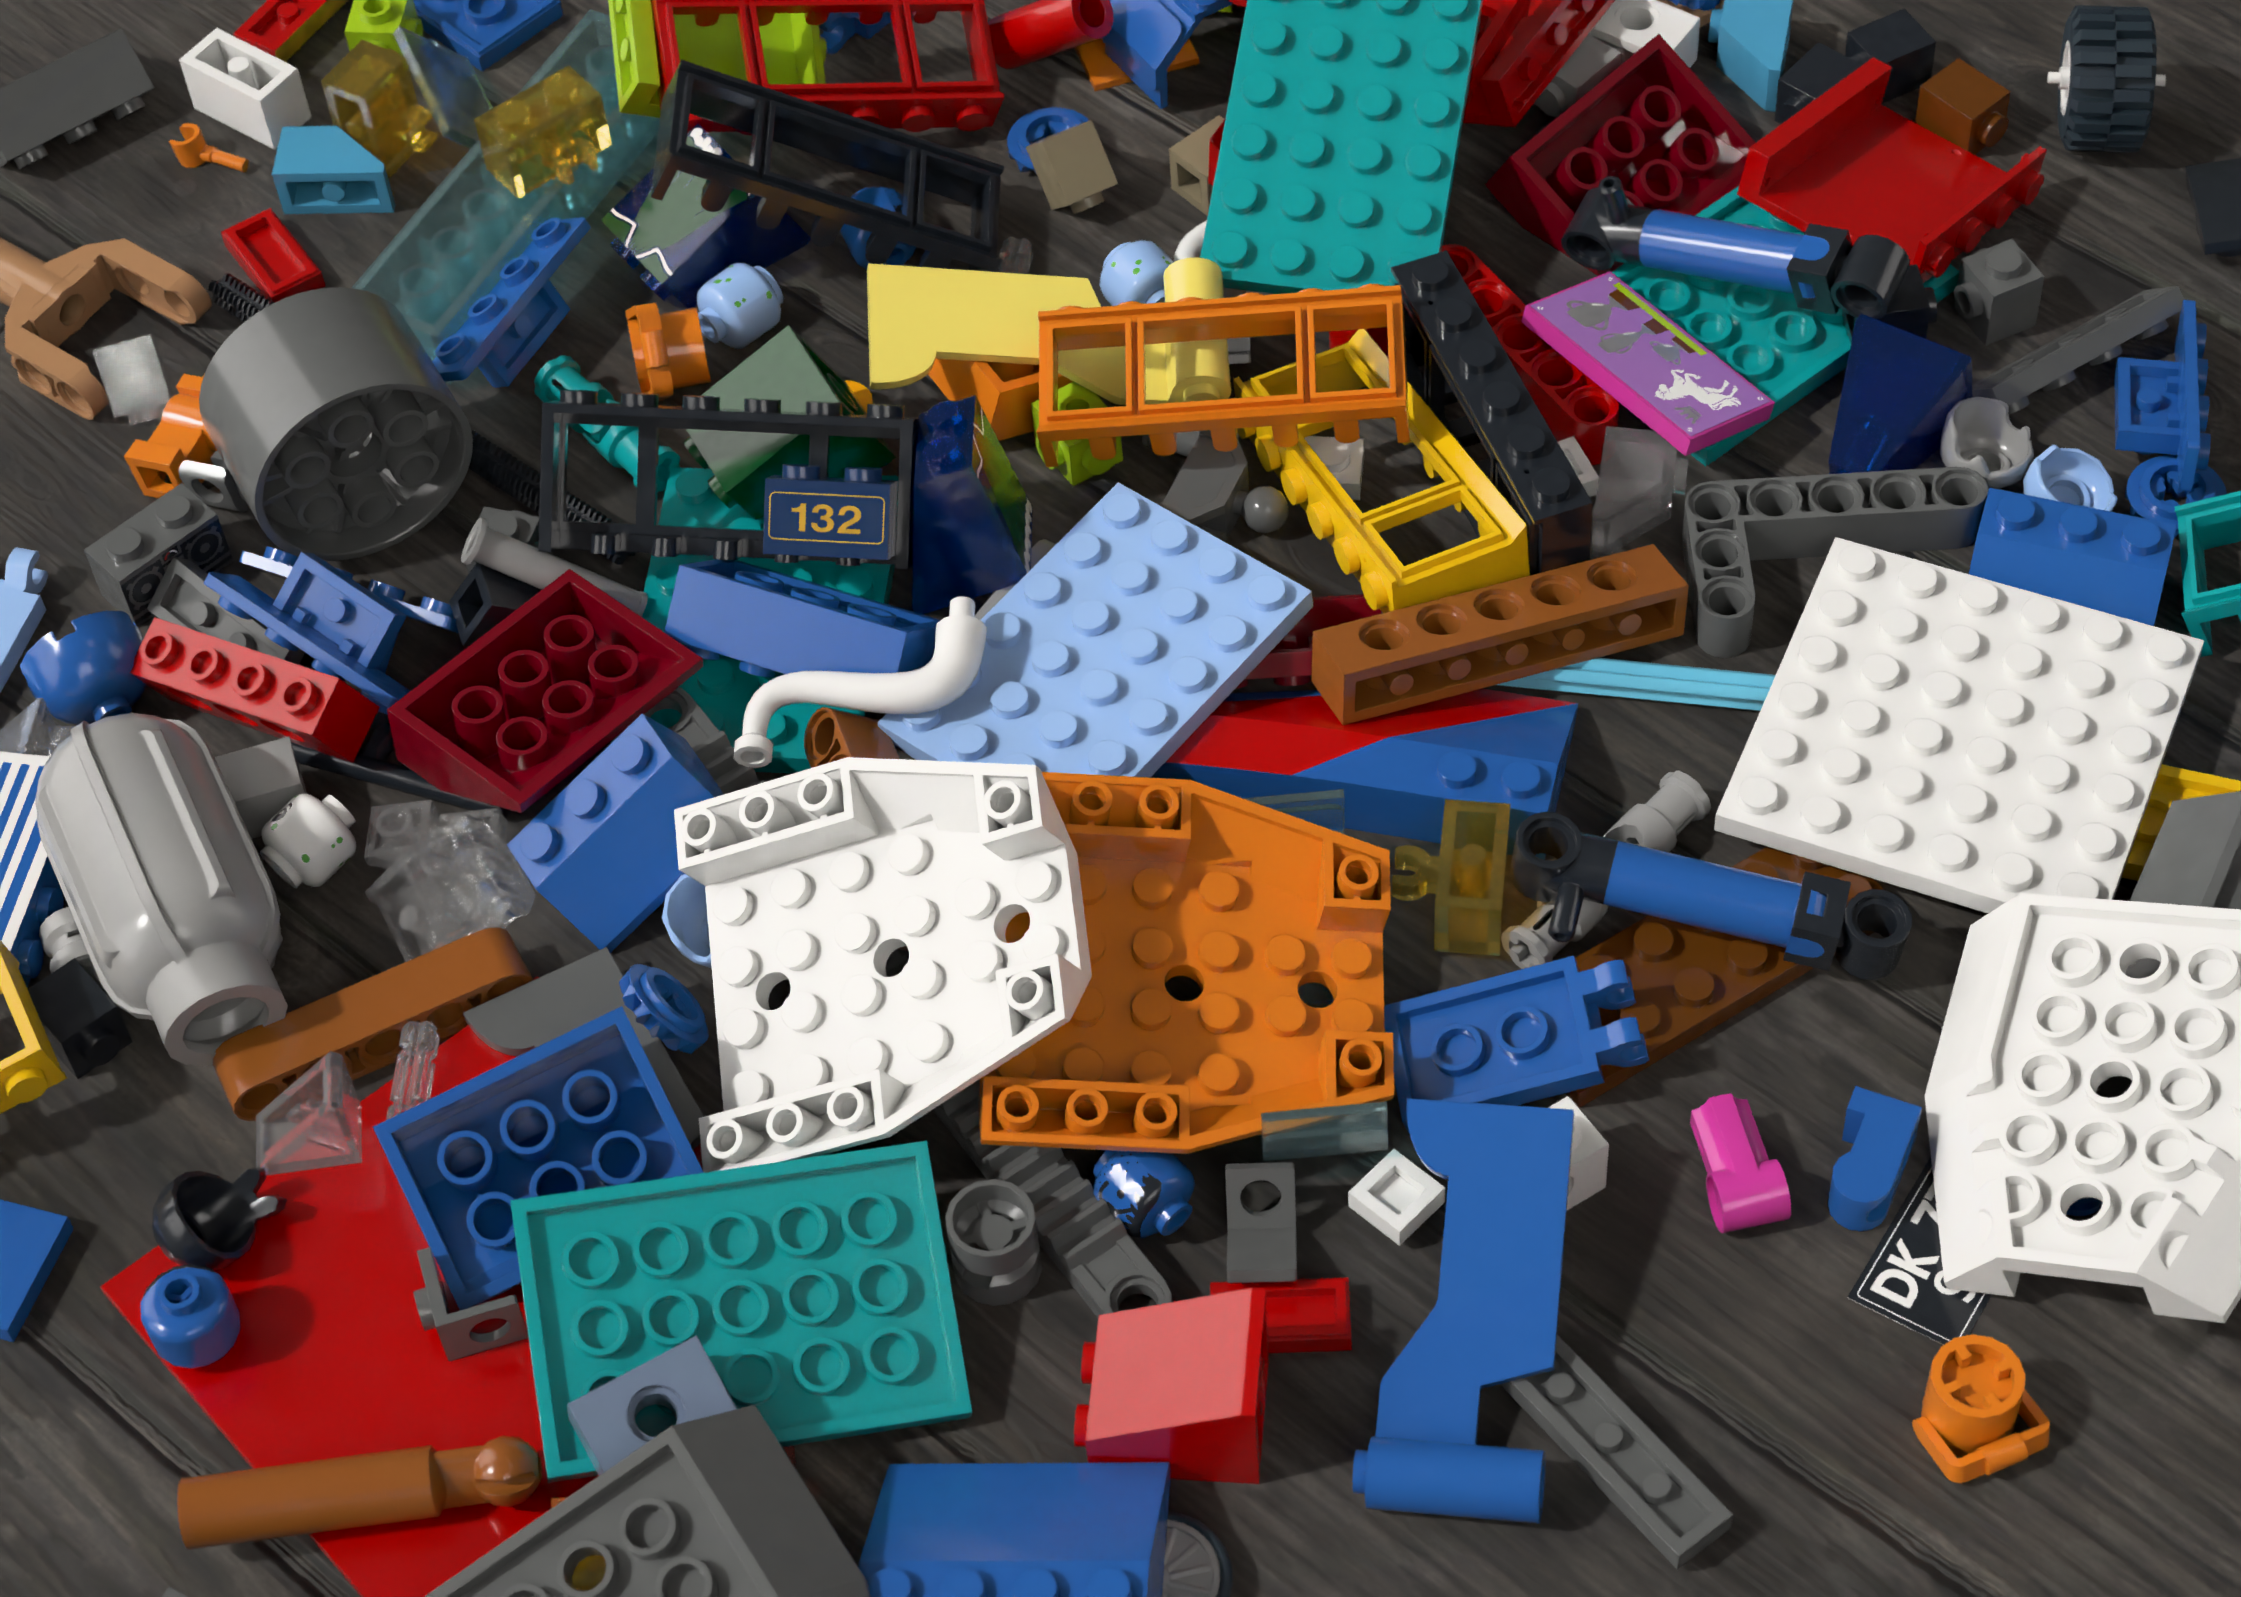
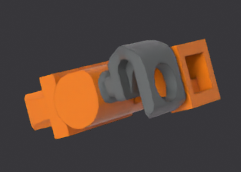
[124,374,250,512]

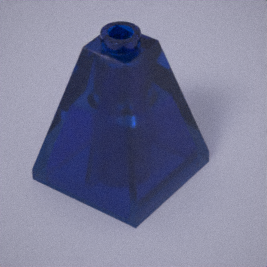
[1828,313,1973,474]

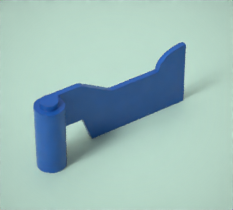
[1352,1098,1574,1524]

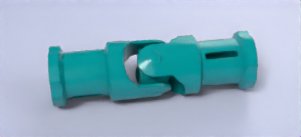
[534,355,680,492]

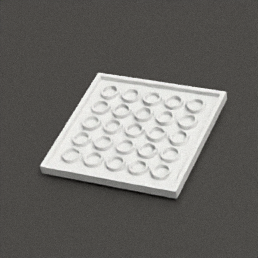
[1714,537,2204,914]

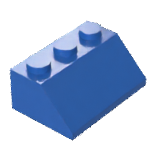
[1969,487,2177,626]
[507,713,724,953]

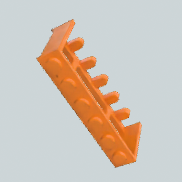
[1037,284,1410,467]

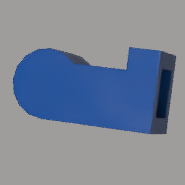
[1828,1086,1922,1231]

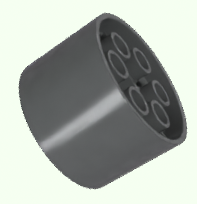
[199,287,473,561]

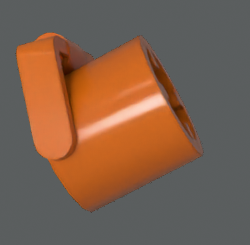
[625,302,711,401]
[1912,1334,2050,1483]

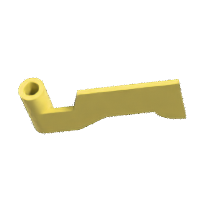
[867,257,1231,405]

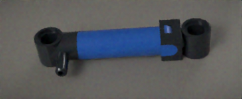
[1561,176,1910,320]
[1510,812,1912,980]

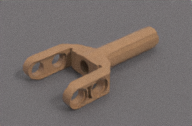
[0,237,212,420]

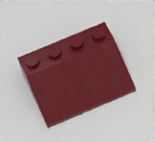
[1485,34,1756,276]
[387,569,704,813]

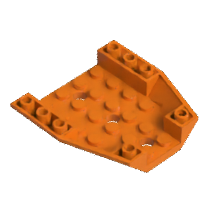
[978,772,1394,1154]

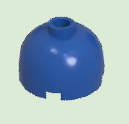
[20,611,147,725]

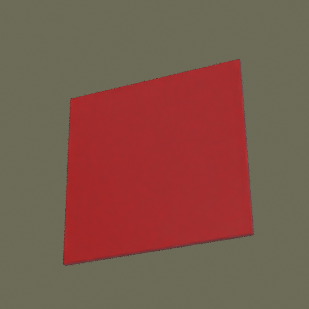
[100,976,703,1597]

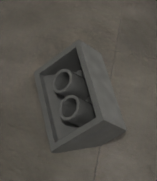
[0,28,154,170]

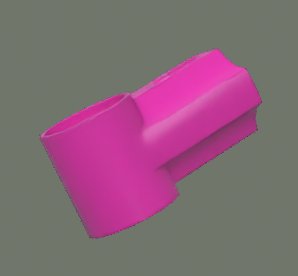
[1690,1093,1791,1233]

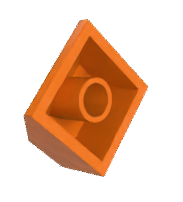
[928,358,1073,443]

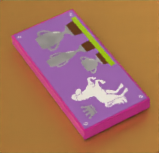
[1521,271,1775,456]

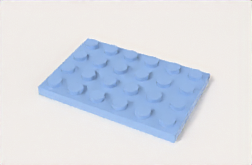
[877,482,1313,778]

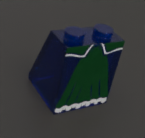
[602,123,811,309]
[912,395,1033,615]

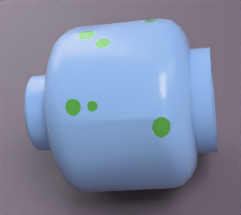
[1100,240,1174,306]
[697,263,783,349]

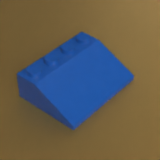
[373,1006,704,1310]
[859,1462,1171,1597]

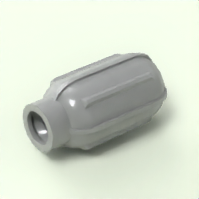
[35,713,288,1066]

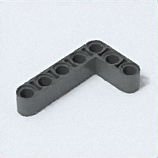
[1682,467,1988,658]

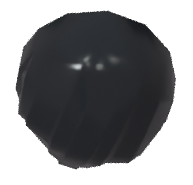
[152,1167,287,1271]

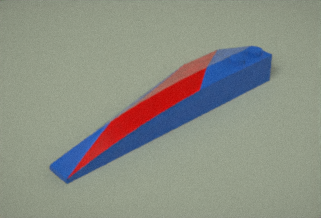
[1151,688,1578,860]

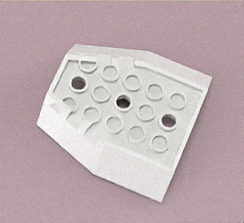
[674,757,1092,1173]
[1925,893,2241,1323]

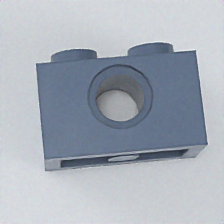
[567,1336,736,1476]

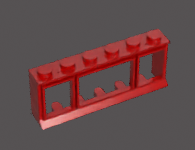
[651,0,1004,136]

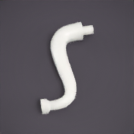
[734,596,987,768]

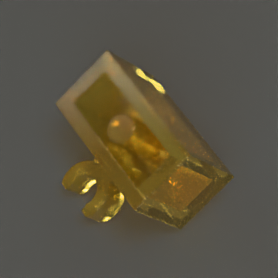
[321,40,438,179]
[474,65,612,199]
[1392,799,1511,956]

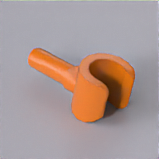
[169,123,249,172]

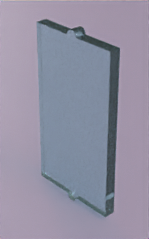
[393,26,519,167]

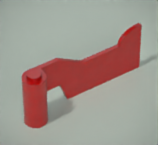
[988,0,1114,69]

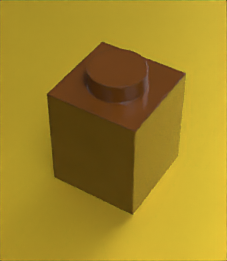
[1915,58,2011,155]

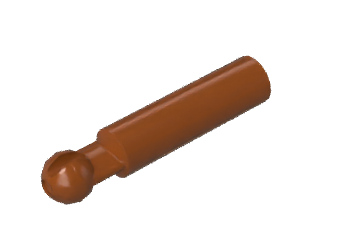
[177,1436,542,1550]

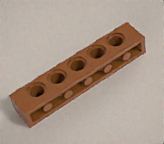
[1311,544,1689,725]

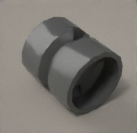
[945,1179,1042,1306]

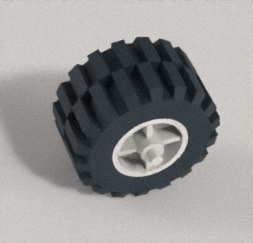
[2047,5,2166,152]

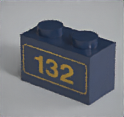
[763,464,898,560]

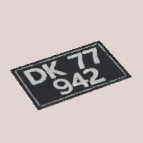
[1847,1157,1992,1345]

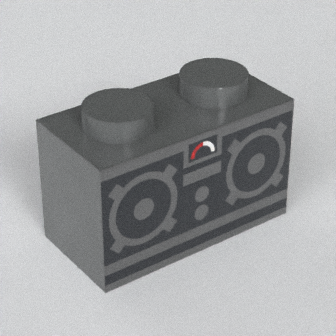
[84,483,233,627]

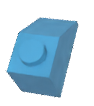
[1708,0,1793,112]
[272,126,395,214]

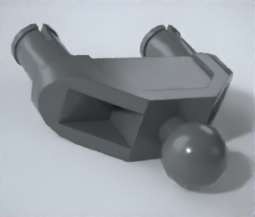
[1103,430,1289,542]

